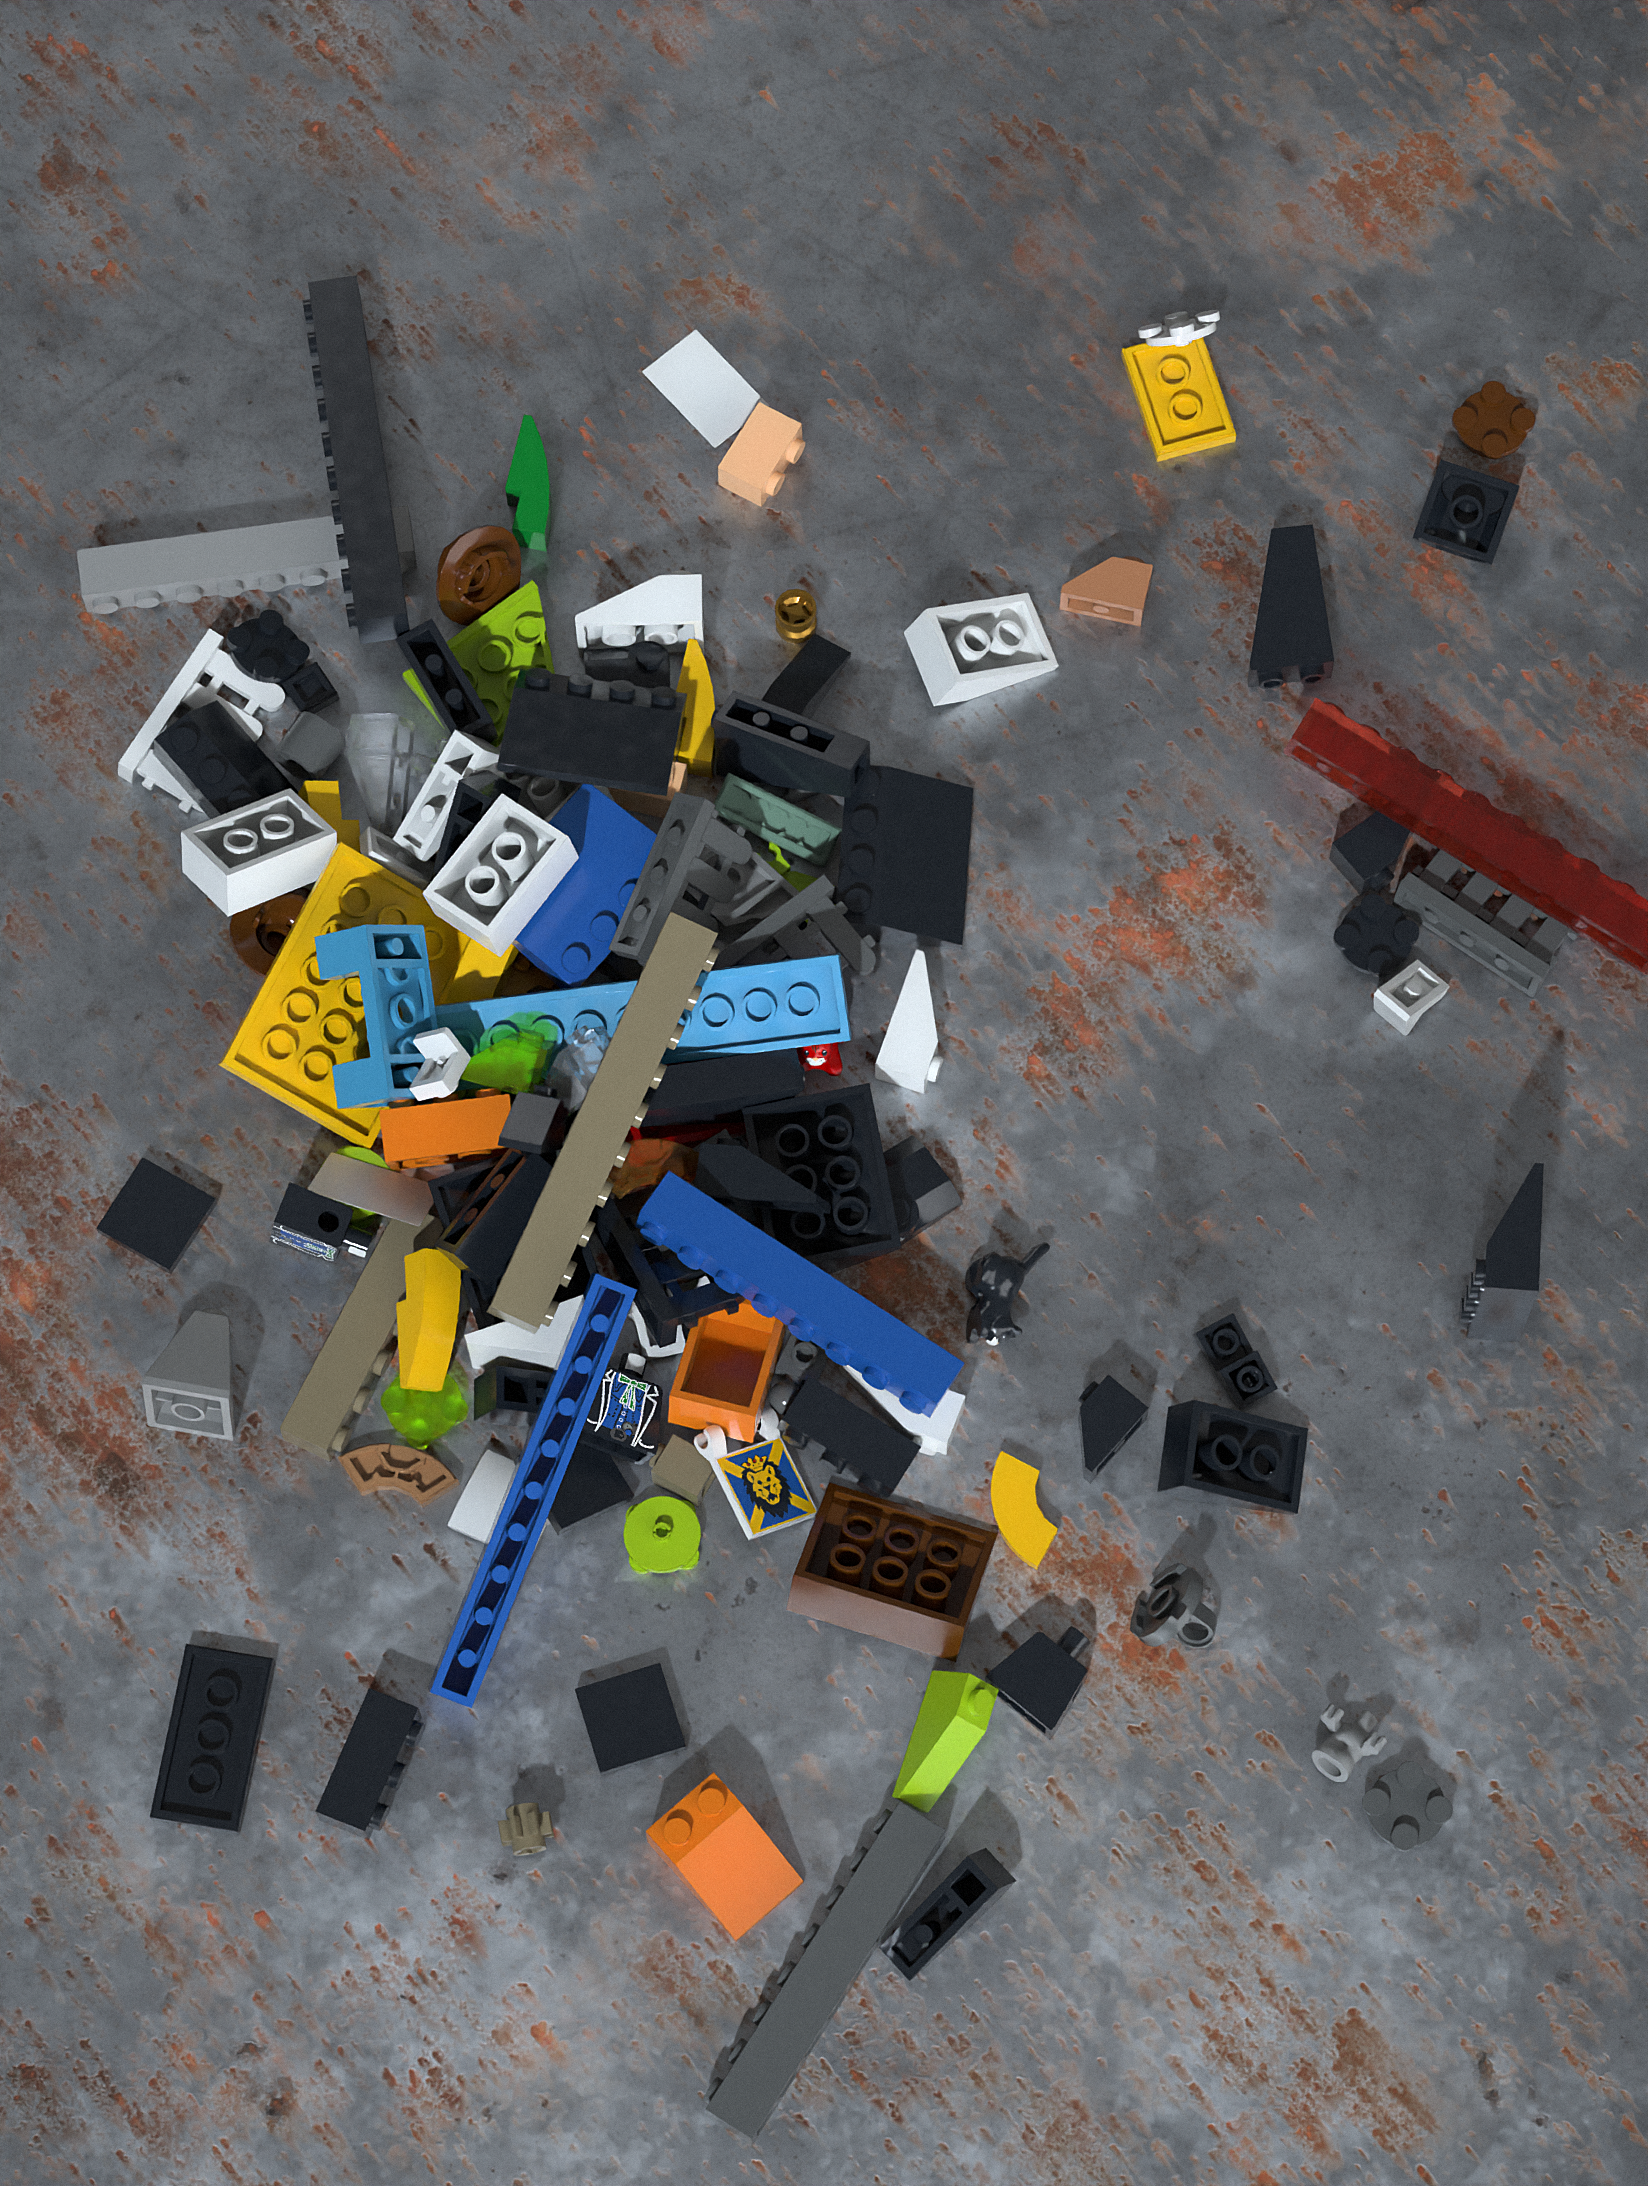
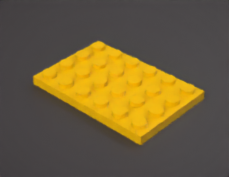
[218,842,471,1149]

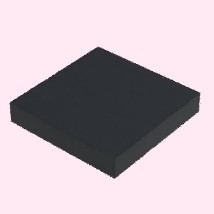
[96,1158,217,1274]
[514,1442,635,1535]
[575,1663,687,1776]

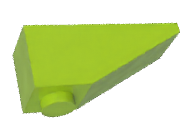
[892,1670,999,1813]

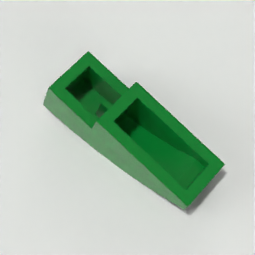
[505,414,552,552]

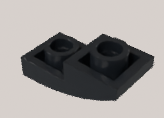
[1192,1313,1278,1410]

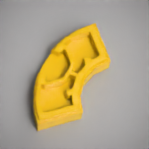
[990,1451,1058,1570]

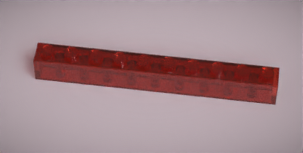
[1282,698,1648,975]

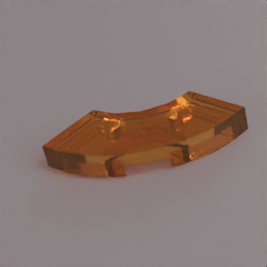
[607,1138,699,1199]

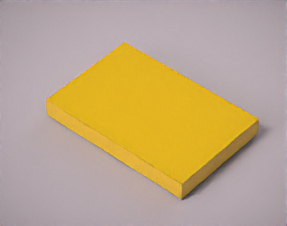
[1121,337,1236,462]

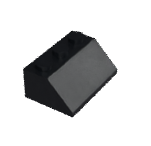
[153,700,298,819]

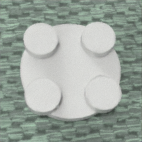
[1138,310,1220,346]

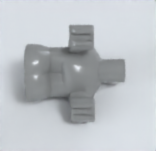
[1312,1703,1387,1782]

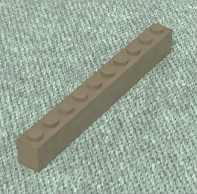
[487,911,720,1334]

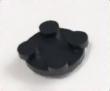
[226,609,310,683]
[1333,894,1420,977]

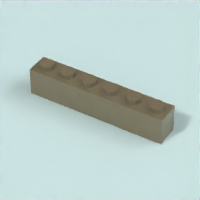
[280,1213,445,1462]

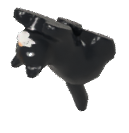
[965,1242,1050,1346]

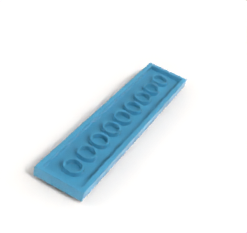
[435,953,852,1091]

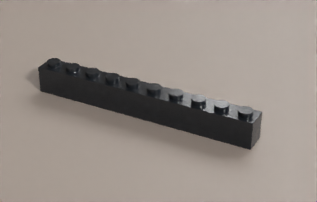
[302,275,410,644]

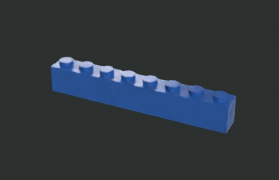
[635,1171,965,1418]

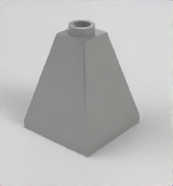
[142,1308,235,1441]

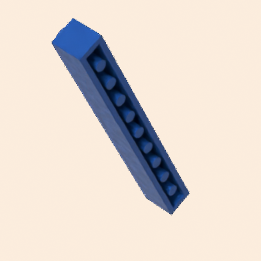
[428,1273,637,1708]

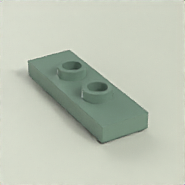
[713,773,842,868]

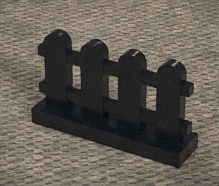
[589,1174,746,1348]

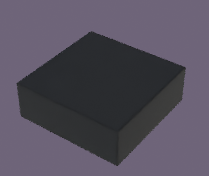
[281,662,339,714]

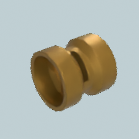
[775,589,817,644]

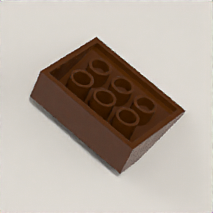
[786,1482,998,1662]

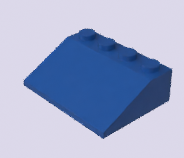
[511,784,657,989]

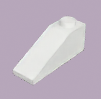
[393,730,505,862]
[875,949,943,1094]
[839,1365,965,1456]

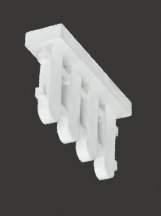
[118,628,285,813]

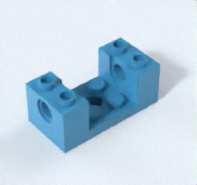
[314,924,438,1109]

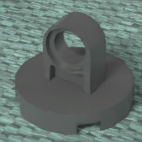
[1130,1563,1218,1649]

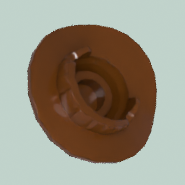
[436,524,521,626]
[229,887,311,978]

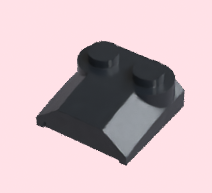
[1413,459,1520,565]
[582,641,670,688]
[883,1135,963,1246]

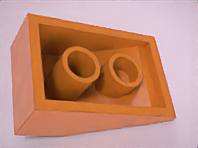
[645,1772,804,1942]

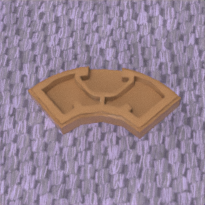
[338,1443,460,1508]

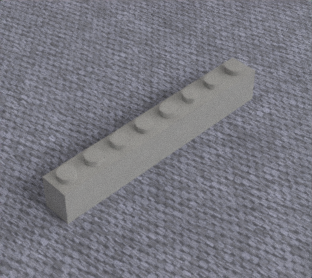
[77,505,417,614]

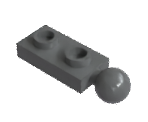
[769,1333,829,1415]

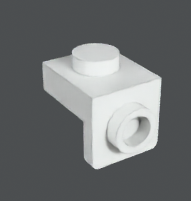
[409,1027,471,1101]

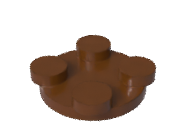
[1452,381,1536,460]

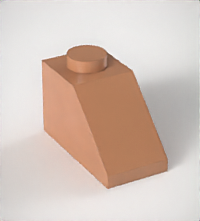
[1059,556,1153,627]

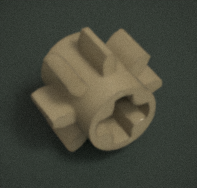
[498,1802,554,1856]

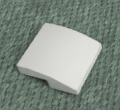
[447,1449,550,1553]

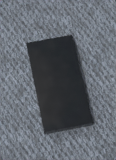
[150,1644,275,1835]

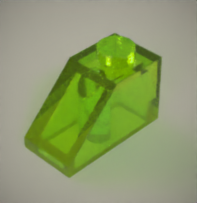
[460,1029,554,1095]

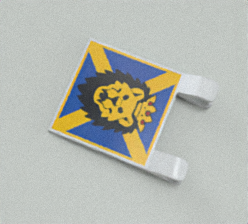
[693,1407,818,1540]

